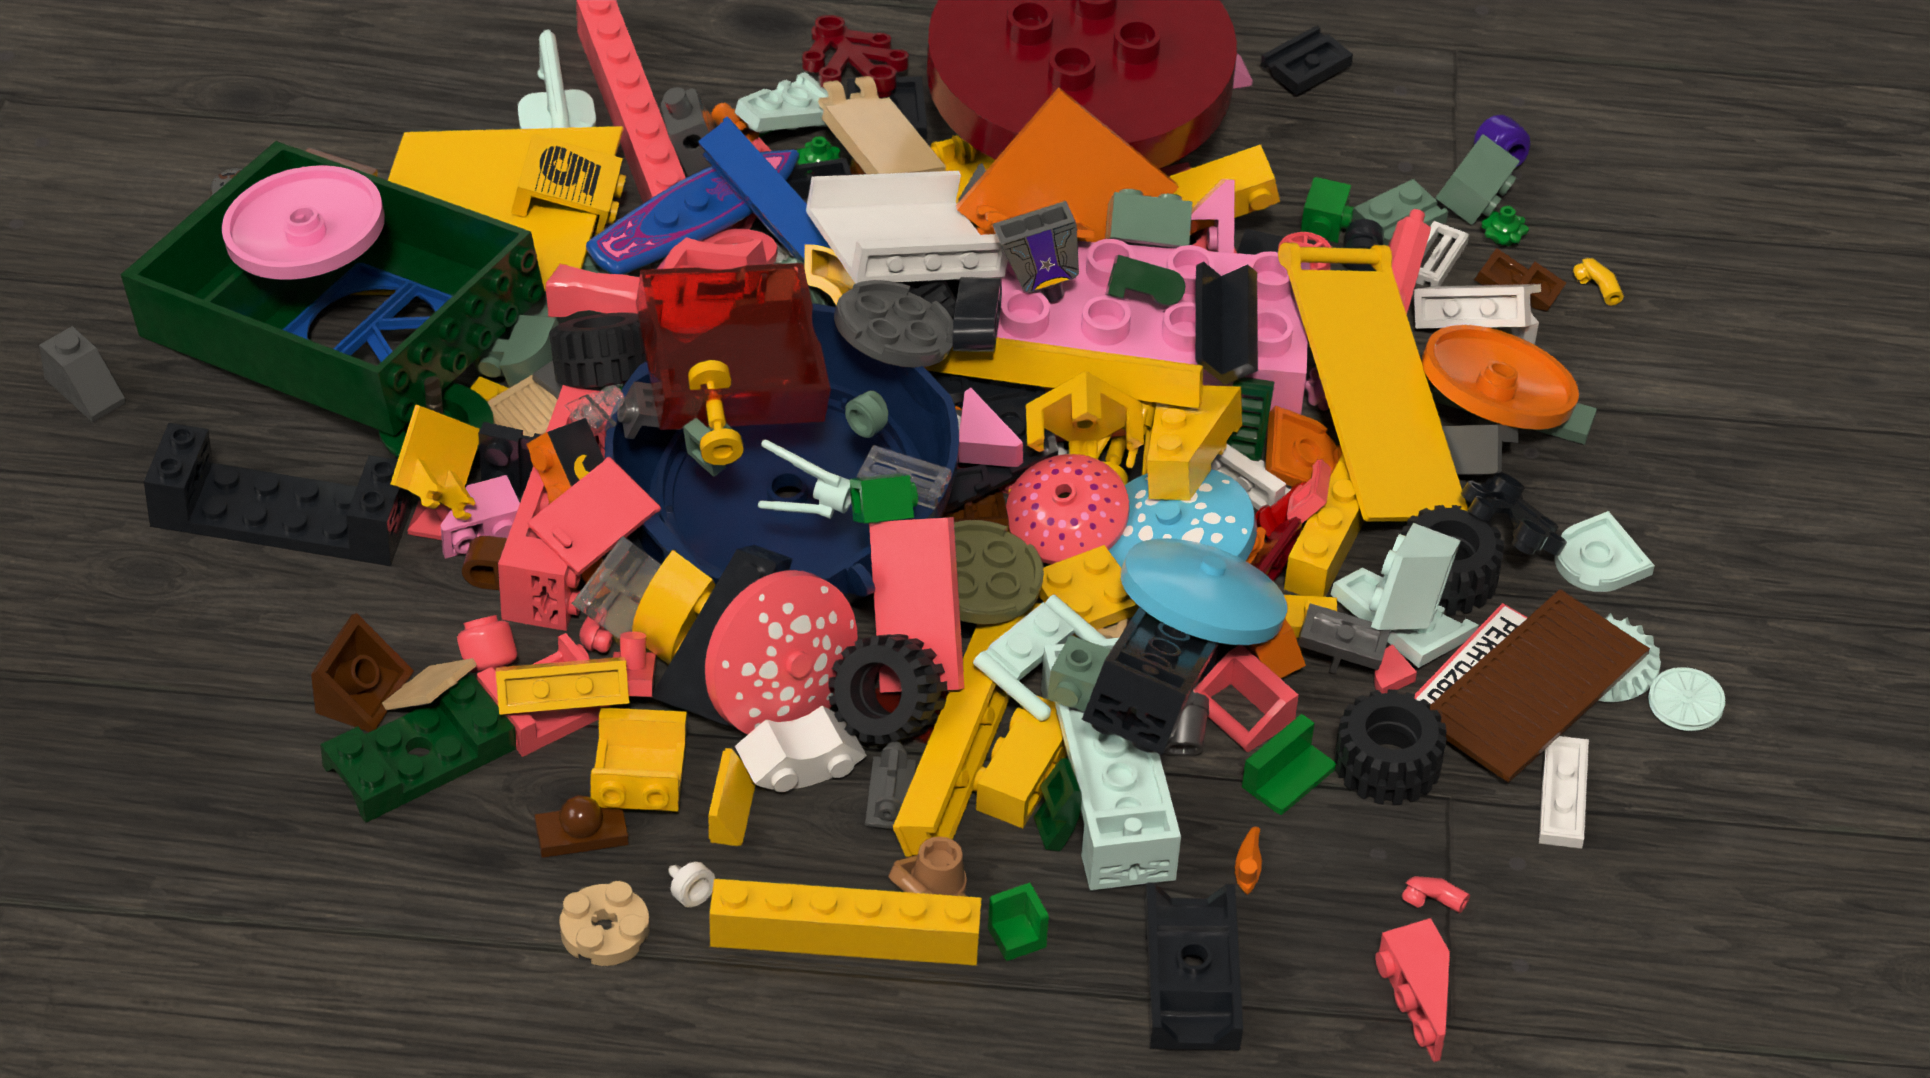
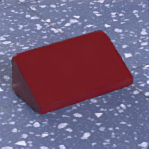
[1250,516,1302,582]

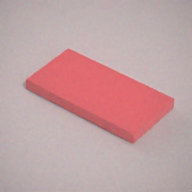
[869,517,964,693]

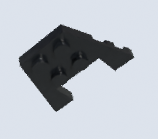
[928,371,1058,512]

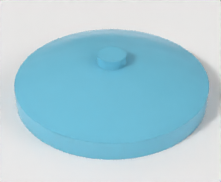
[1120,538,1288,645]

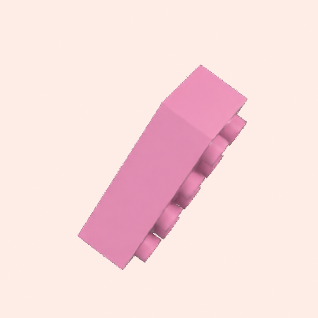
[980,239,1310,438]

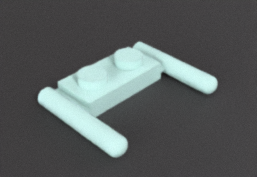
[973,594,1107,721]

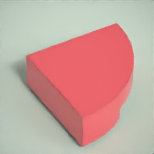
[1374,644,1417,693]

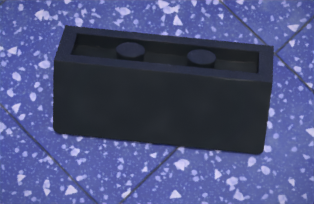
[1195,262,1258,385]

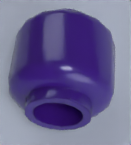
[1474,114,1531,167]

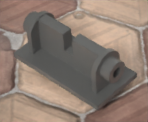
[865,742,916,829]

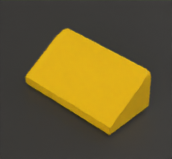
[709,748,756,846]

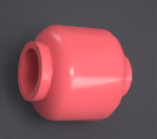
[457,615,517,673]

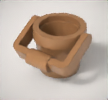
[889,836,968,897]

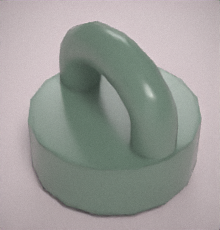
[845,390,888,438]

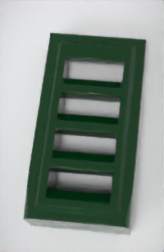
[1227,377,1275,461]

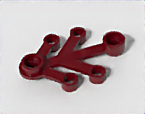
[802,15,908,97]

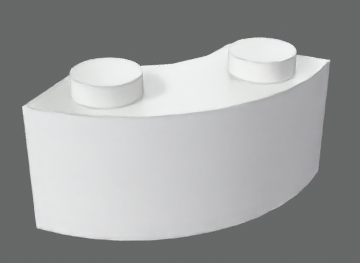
[735,706,867,792]

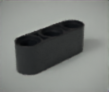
[953,277,1002,353]

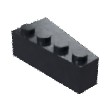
[651,545,793,726]

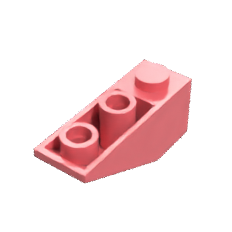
[1375,918,1450,1062]

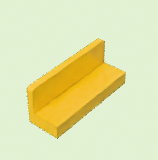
[496,657,629,715]

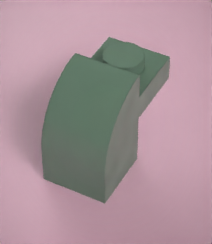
[473,315,559,388]

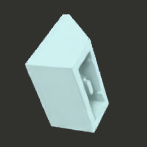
[1369,523,1461,630]

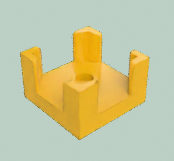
[1026,371,1144,459]

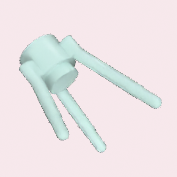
[758,439,852,519]

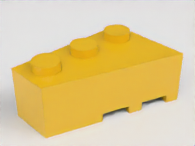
[1147,385,1242,501]

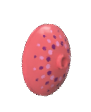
[1006,454,1130,564]

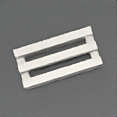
[1416,221,1469,287]

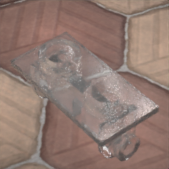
[564,386,624,435]

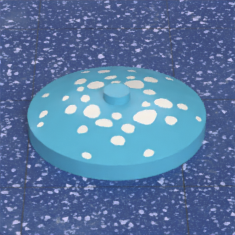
[1109,469,1257,569]

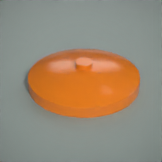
[1422,325,1579,430]

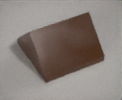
[311,613,414,732]

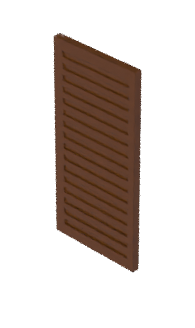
[1430,589,1650,783]

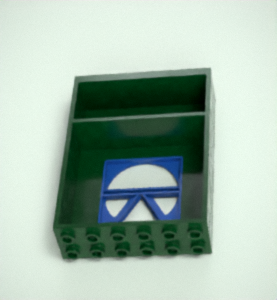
[120,141,545,436]

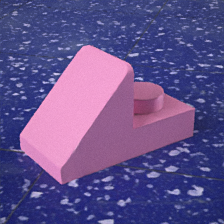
[1191,179,1235,253]

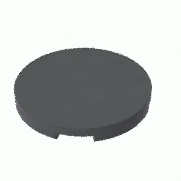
[834,280,953,367]

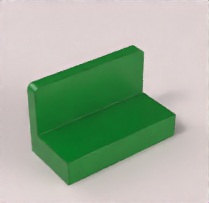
[1242,714,1336,815]

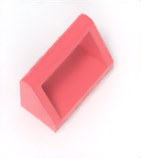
[1193,645,1299,752]

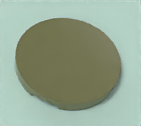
[954,520,1044,624]

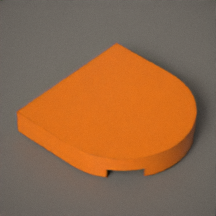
[1265,405,1343,487]

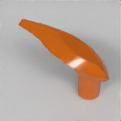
[1235,826,1262,895]

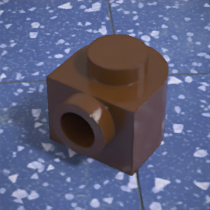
[462,536,507,590]

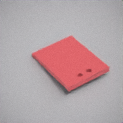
[528,457,661,576]

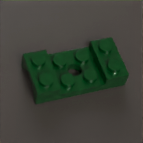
[320,672,516,823]

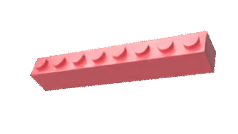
[576,0,686,203]

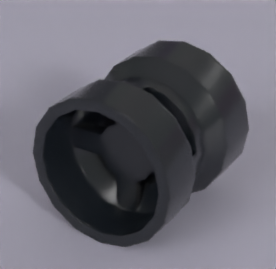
[1345,219,1384,271]

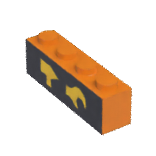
[526,418,653,597]

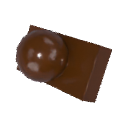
[534,795,628,858]

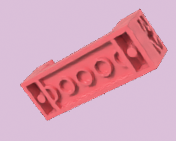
[498,385,619,631]

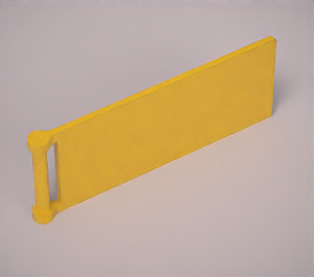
[1278,242,1468,522]

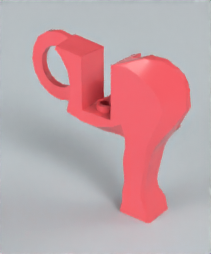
[545,229,778,346]

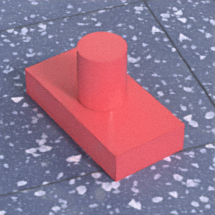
[613,631,656,697]

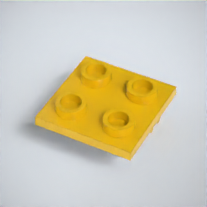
[390,405,480,521]

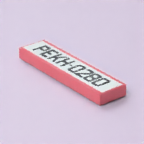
[1415,603,1528,704]

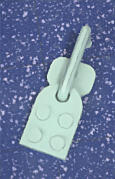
[518,30,596,129]

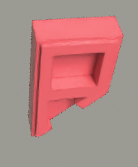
[1287,459,1331,523]

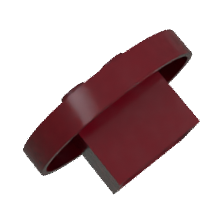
[927,0,1237,168]

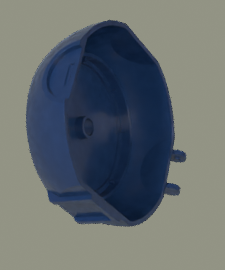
[605,302,959,604]

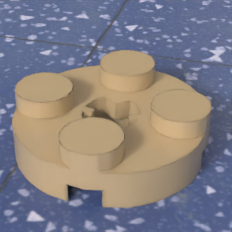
[560,881,649,966]

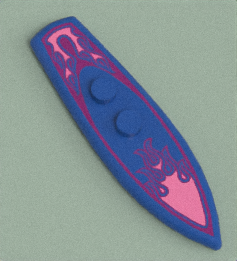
[586,150,799,275]

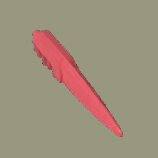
[1388,209,1431,315]

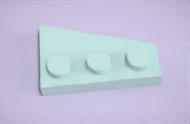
[735,72,829,133]
[1330,568,1479,668]

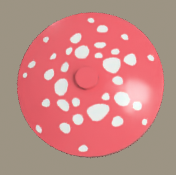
[705,570,858,734]

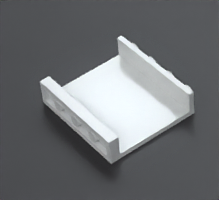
[806,171,1008,283]

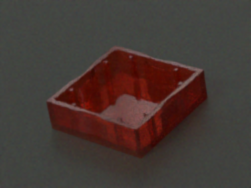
[636,263,831,430]

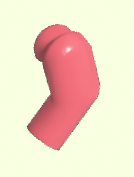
[579,605,613,653]
[1402,876,1470,913]

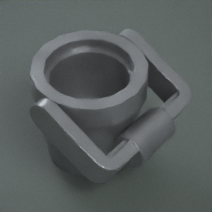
[1164,691,1209,756]

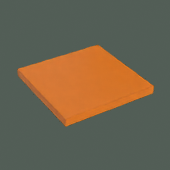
[956,87,1179,242]

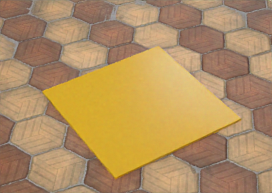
[350,126,623,295]

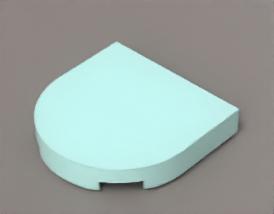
[1554,511,1655,592]

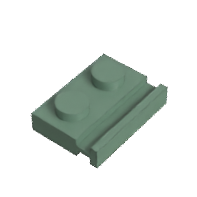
[1352,179,1448,245]

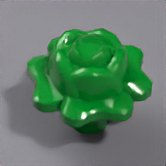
[797,136,840,173]
[1481,206,1529,246]

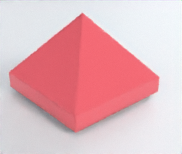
[407,501,451,540]

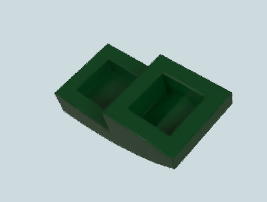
[1033,758,1082,851]

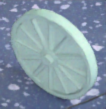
[1648,667,1726,731]

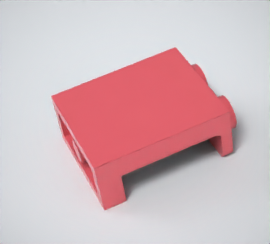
[477,633,611,757]

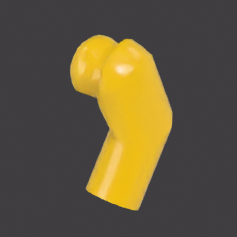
[1573,258,1624,306]

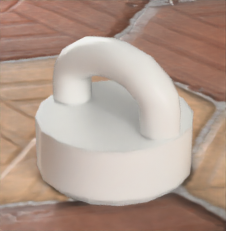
[668,862,715,908]

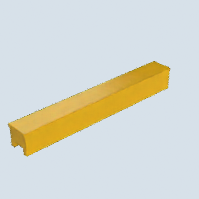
[893,603,1042,857]

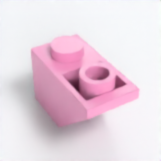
[441,475,520,559]

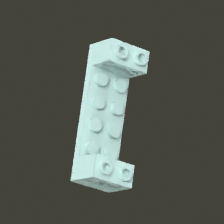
[1041,638,1181,890]

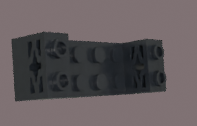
[144,423,413,566]
[1081,607,1224,755]

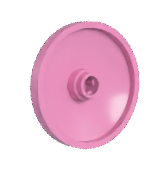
[222,166,385,280]

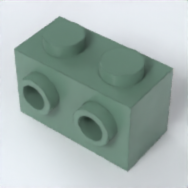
[1435,134,1520,225]
[1105,189,1193,249]
[1047,635,1137,714]

